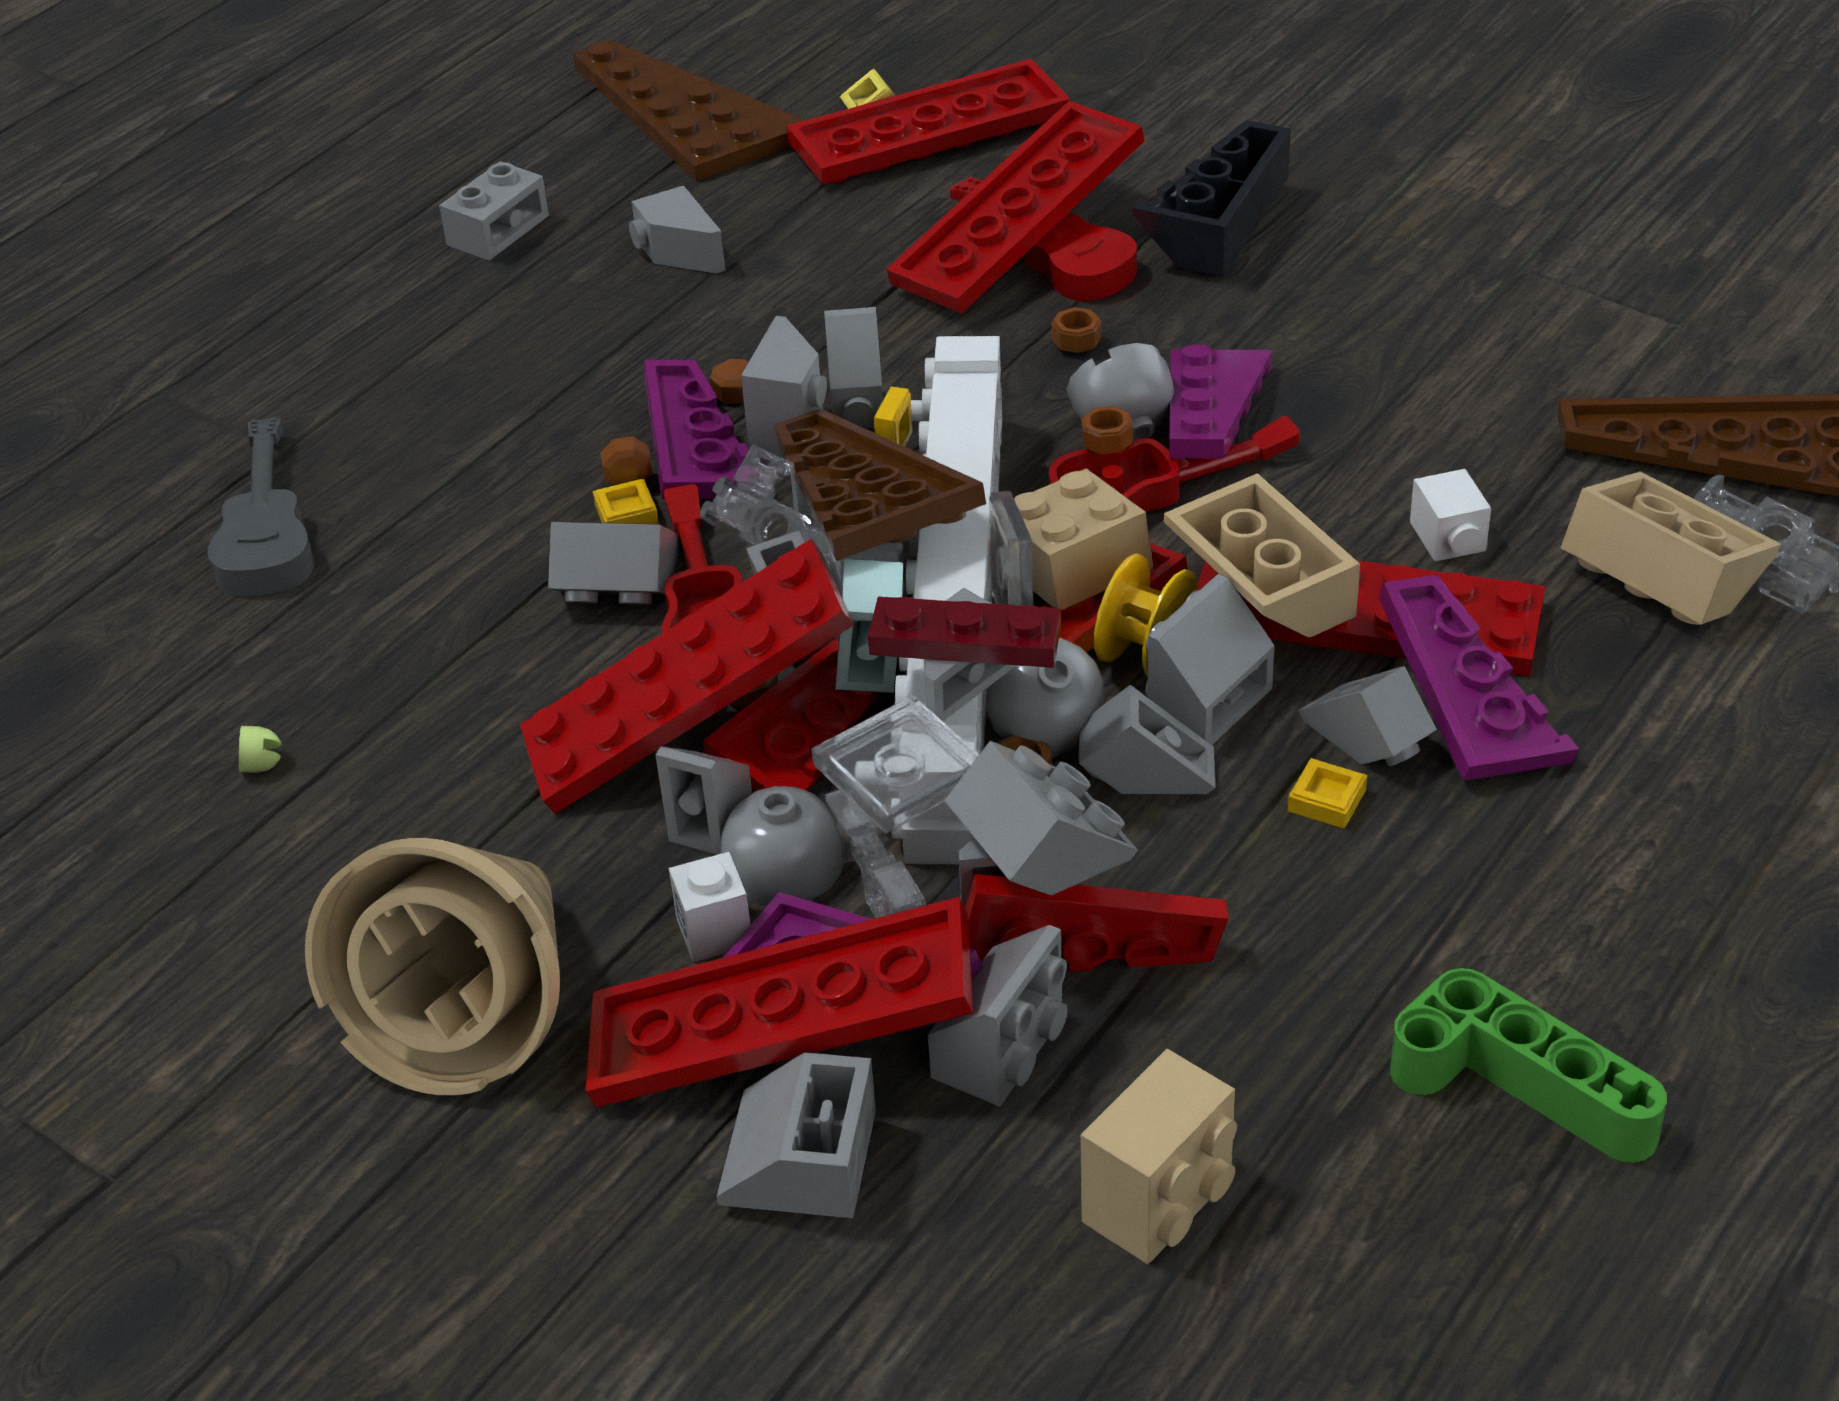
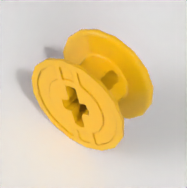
[1094,553,1198,677]

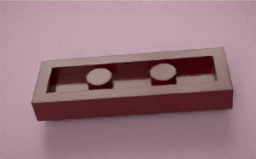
[868,596,1061,668]

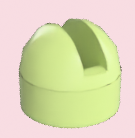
[239,726,281,773]

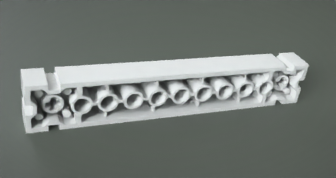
[855,336,1003,864]

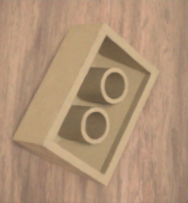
[1561,472,1781,625]
[1164,473,1360,638]

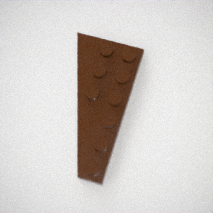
[573,40,805,182]
[1557,394,1839,496]
[774,408,987,561]

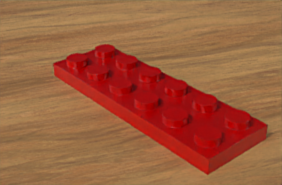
[787,59,1071,184]
[886,101,1145,314]
[520,539,854,814]
[1198,560,1545,677]
[586,897,973,1107]

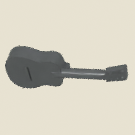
[207,417,314,596]

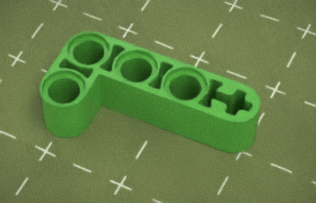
[1390,968,1667,1163]

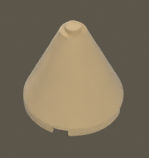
[305,838,560,1095]

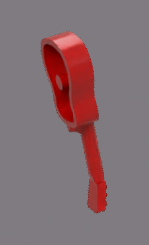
[950,177,1137,301]
[1049,416,1300,512]
[661,484,743,633]

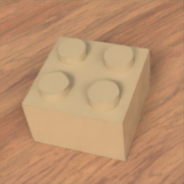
[992,469,1153,611]
[1080,1049,1237,1264]

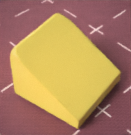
[840,69,896,109]

